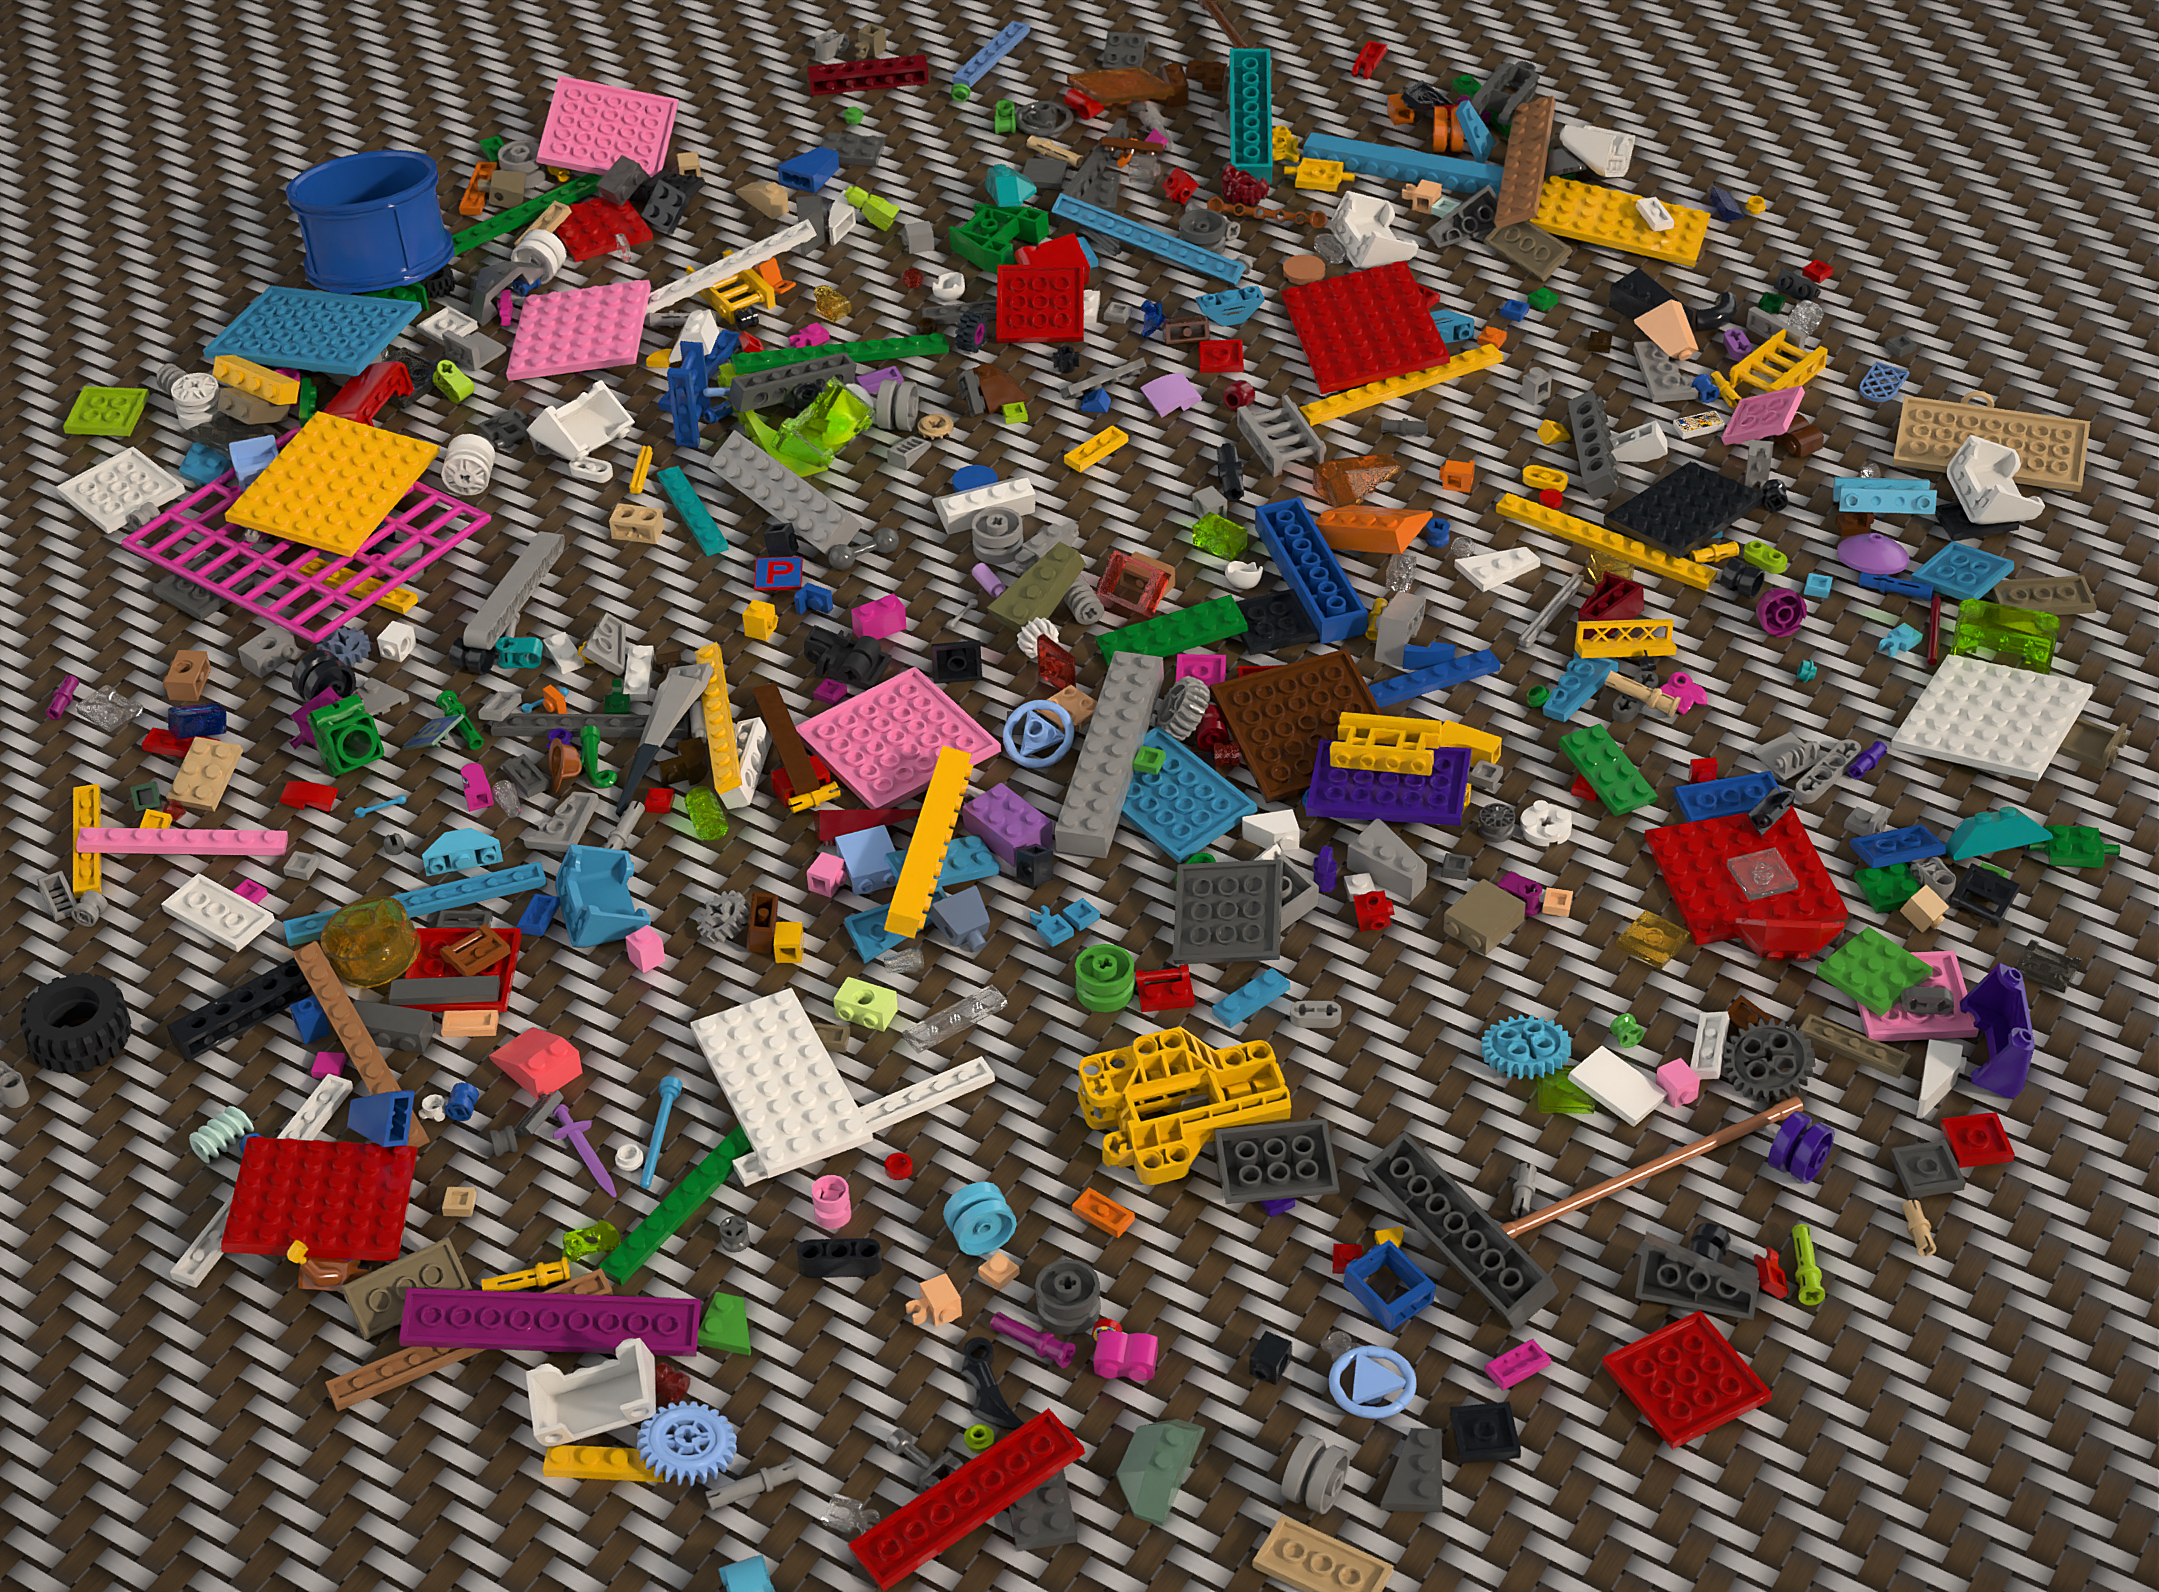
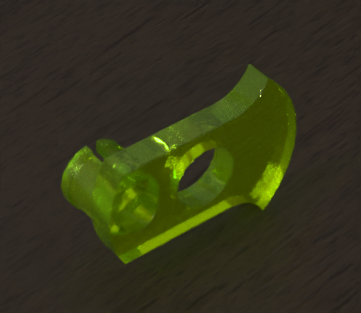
[562,1219,620,1262]

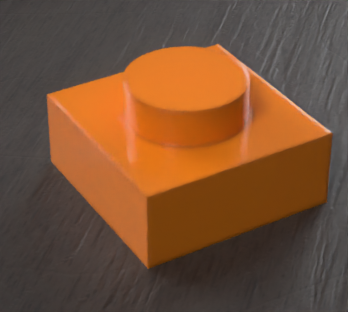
[1477,326,1507,349]
[543,684,568,714]

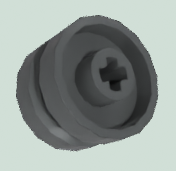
[1179,209,1226,255]
[1035,1259,1101,1336]

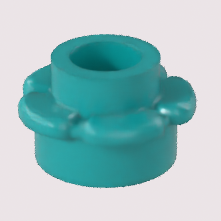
[1796,660,1817,683]

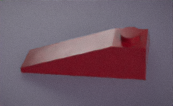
[813,809,922,846]

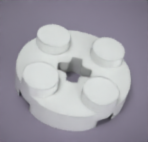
[1520,800,1572,846]

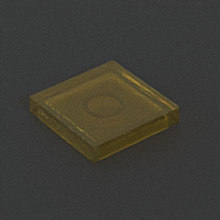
[1616,910,1691,970]

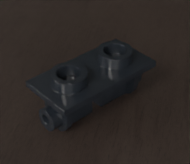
[1774,268,1821,305]
[1747,787,1795,836]

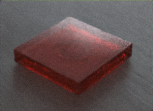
[1037,633,1076,691]

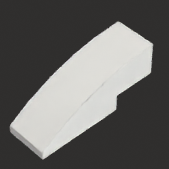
[829,190,859,245]

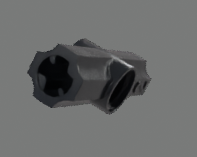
[1217,443,1244,502]

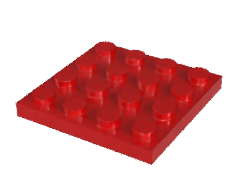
[553,197,653,263]
[996,264,1084,343]
[399,928,522,1012]
[1602,1310,1772,1450]

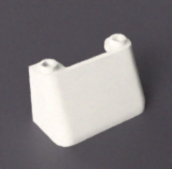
[1560,124,1636,177]
[1331,191,1419,269]
[527,380,635,462]
[1947,435,2045,525]

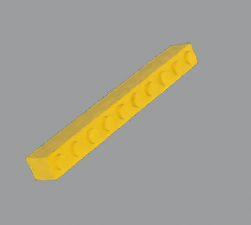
[884,745,974,939]

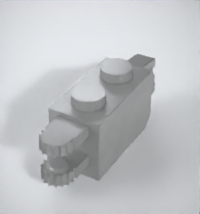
[1015,521,1079,577]

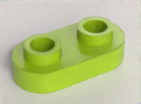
[1743,541,1787,574]

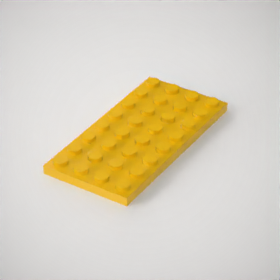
[1529,176,1711,267]

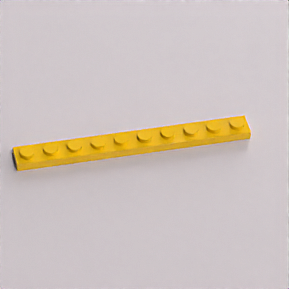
[1299,343,1503,426]
[1496,493,1718,591]
[695,642,742,795]

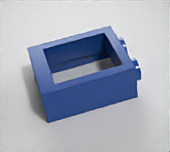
[1343,1239,1436,1332]

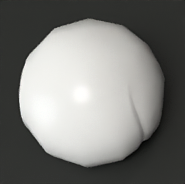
[932,272,965,301]
[1225,561,1263,589]

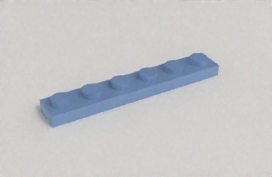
[952,21,1030,88]

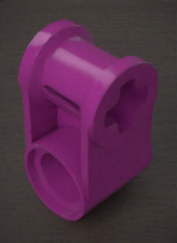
[1495,871,1542,916]

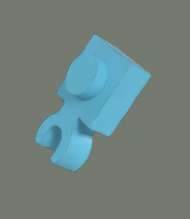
[1879,623,1923,657]

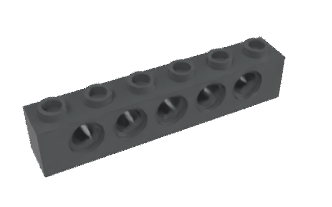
[728,352,857,413]
[1568,390,1620,501]

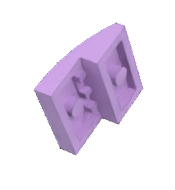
[1140,372,1202,417]

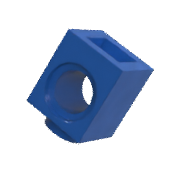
[289,995,330,1044]

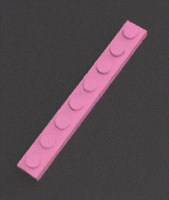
[76,828,288,856]

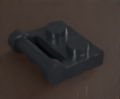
[1950,863,2021,928]

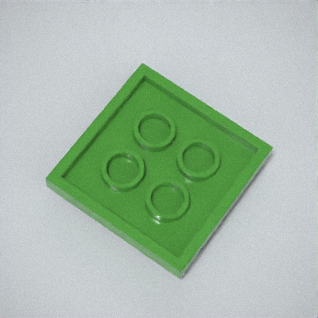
[1816,926,1933,1017]

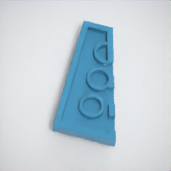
[1543,651,1619,722]
[844,886,947,964]

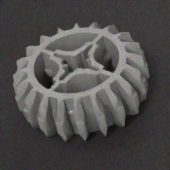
[1155,676,1210,741]

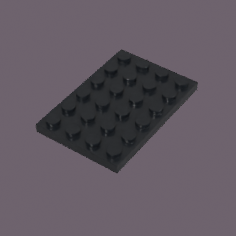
[1603,461,1765,559]

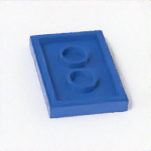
[1850,824,1946,869]

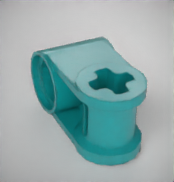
[495,637,543,669]

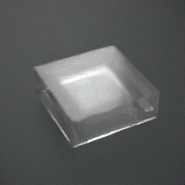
[616,233,631,263]

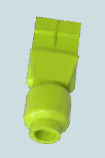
[844,186,900,232]

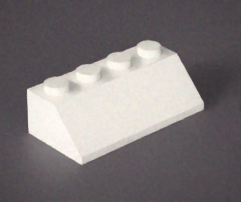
[932,476,1036,535]

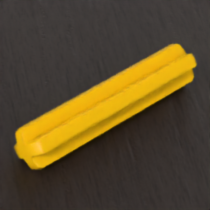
[629,445,653,494]

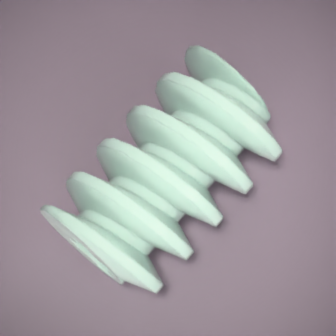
[189,1106,254,1164]

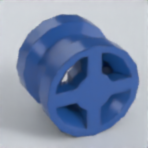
[1426,518,1450,548]

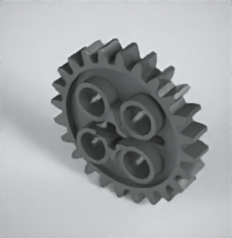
[1724,1018,1816,1104]

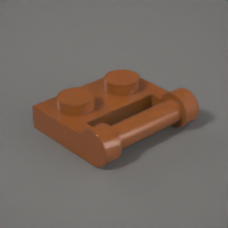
[439,924,511,977]

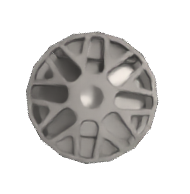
[1478,803,1515,843]

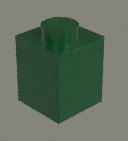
[130,781,163,813]

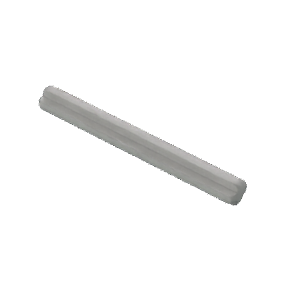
[1518,573,1584,648]

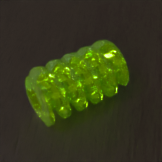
[684,786,728,841]

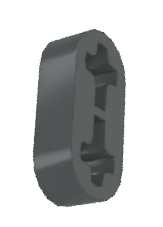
[1900,986,1954,1015]

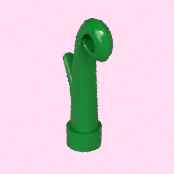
[580,725,617,789]

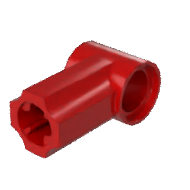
[1064,88,1104,120]

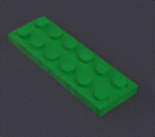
[1095,594,1248,669]

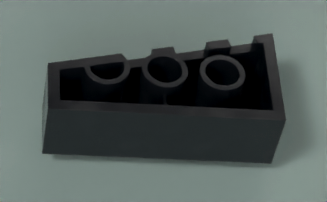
[1609,267,1693,328]

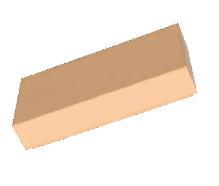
[441,1010,499,1037]

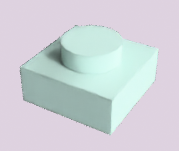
[1431,197,1460,218]

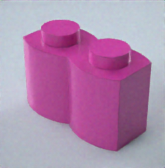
[1094,1331,1158,1381]

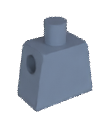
[929,885,990,952]

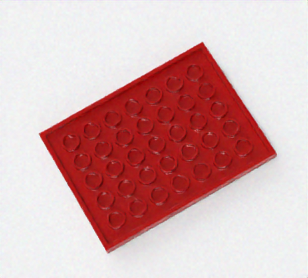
[1281,260,1451,395]

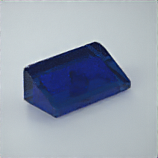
[1710,186,1744,221]

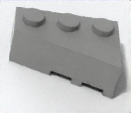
[1374,591,1426,667]
[1347,819,1427,901]

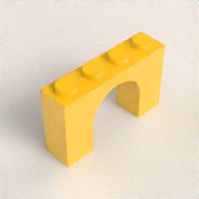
[1441,720,1502,814]

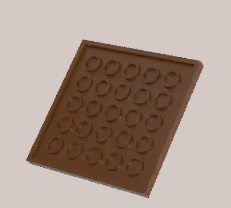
[1210,648,1383,804]

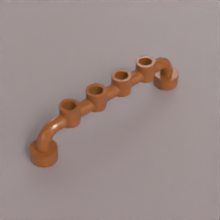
[1207,197,1328,228]

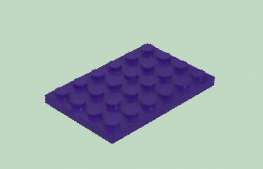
[1306,739,1472,826]

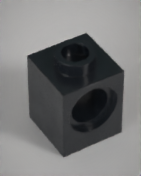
[763,523,799,557]
[1016,844,1053,887]
[1249,1331,1292,1385]

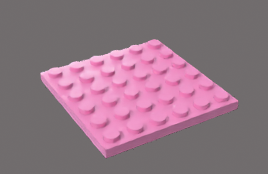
[537,76,679,177]
[506,280,651,381]
[795,667,1001,809]

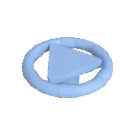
[1003,699,1074,769]
[1329,1345,1416,1419]

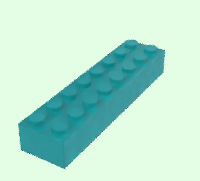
[1229,49,1273,184]

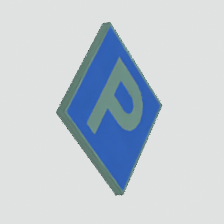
[402,714,464,751]

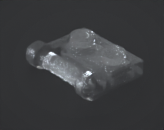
[76,685,143,732]

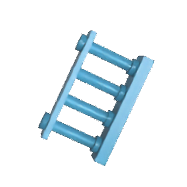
[1832,477,1937,514]

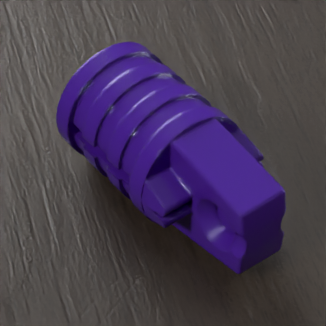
[1313,846,1337,892]

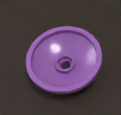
[1837,533,1909,575]

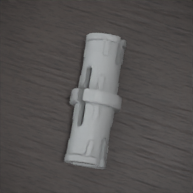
[1511,1163,1537,1218]

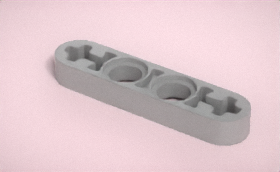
[1795,739,1861,804]

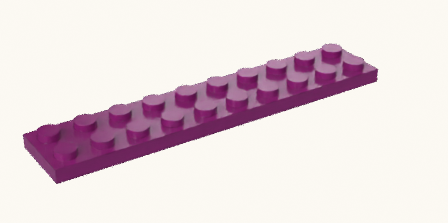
[399,1288,701,1357]

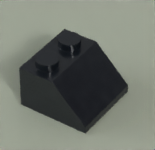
[931,640,983,684]

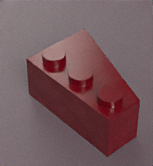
[1578,571,1645,639]

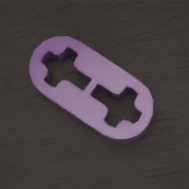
[1723,329,1752,362]

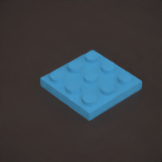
[1911,541,2014,604]

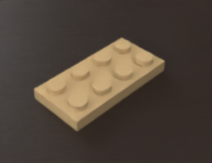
[1253,1515,1393,1592]

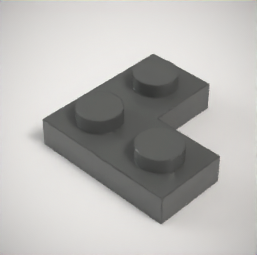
[956,369,985,418]

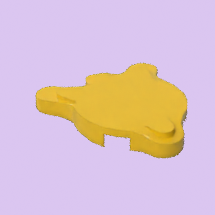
[1272,125,1301,162]

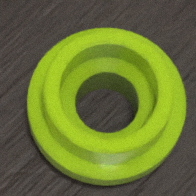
[964,1424,994,1454]

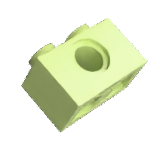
[834,977,898,1032]

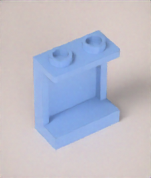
[229,435,279,492]
[835,825,898,896]

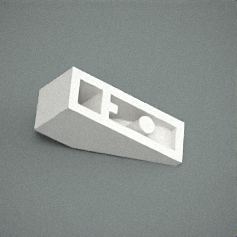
[1609,420,1667,462]
[1916,1039,1967,1119]

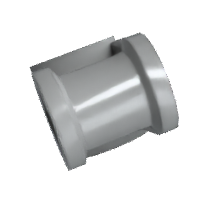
[815,29,850,61]
[1910,856,1956,904]
[0,1061,30,1108]

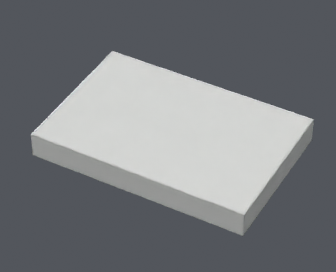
[1568,1046,1668,1127]

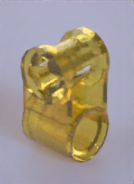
[813,285,852,323]

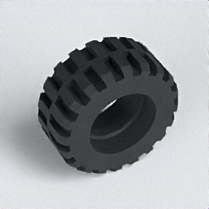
[20,973,132,1074]

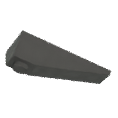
[1425,185,1498,249]

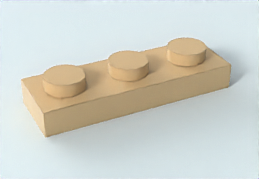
[514,201,572,246]

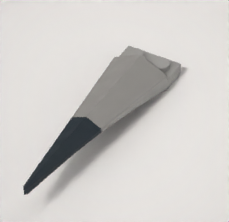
[615,663,714,818]

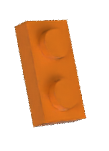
[1072,1188,1135,1239]

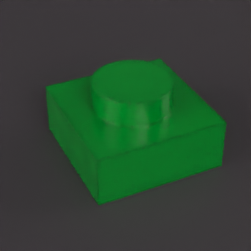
[1527,287,1559,312]

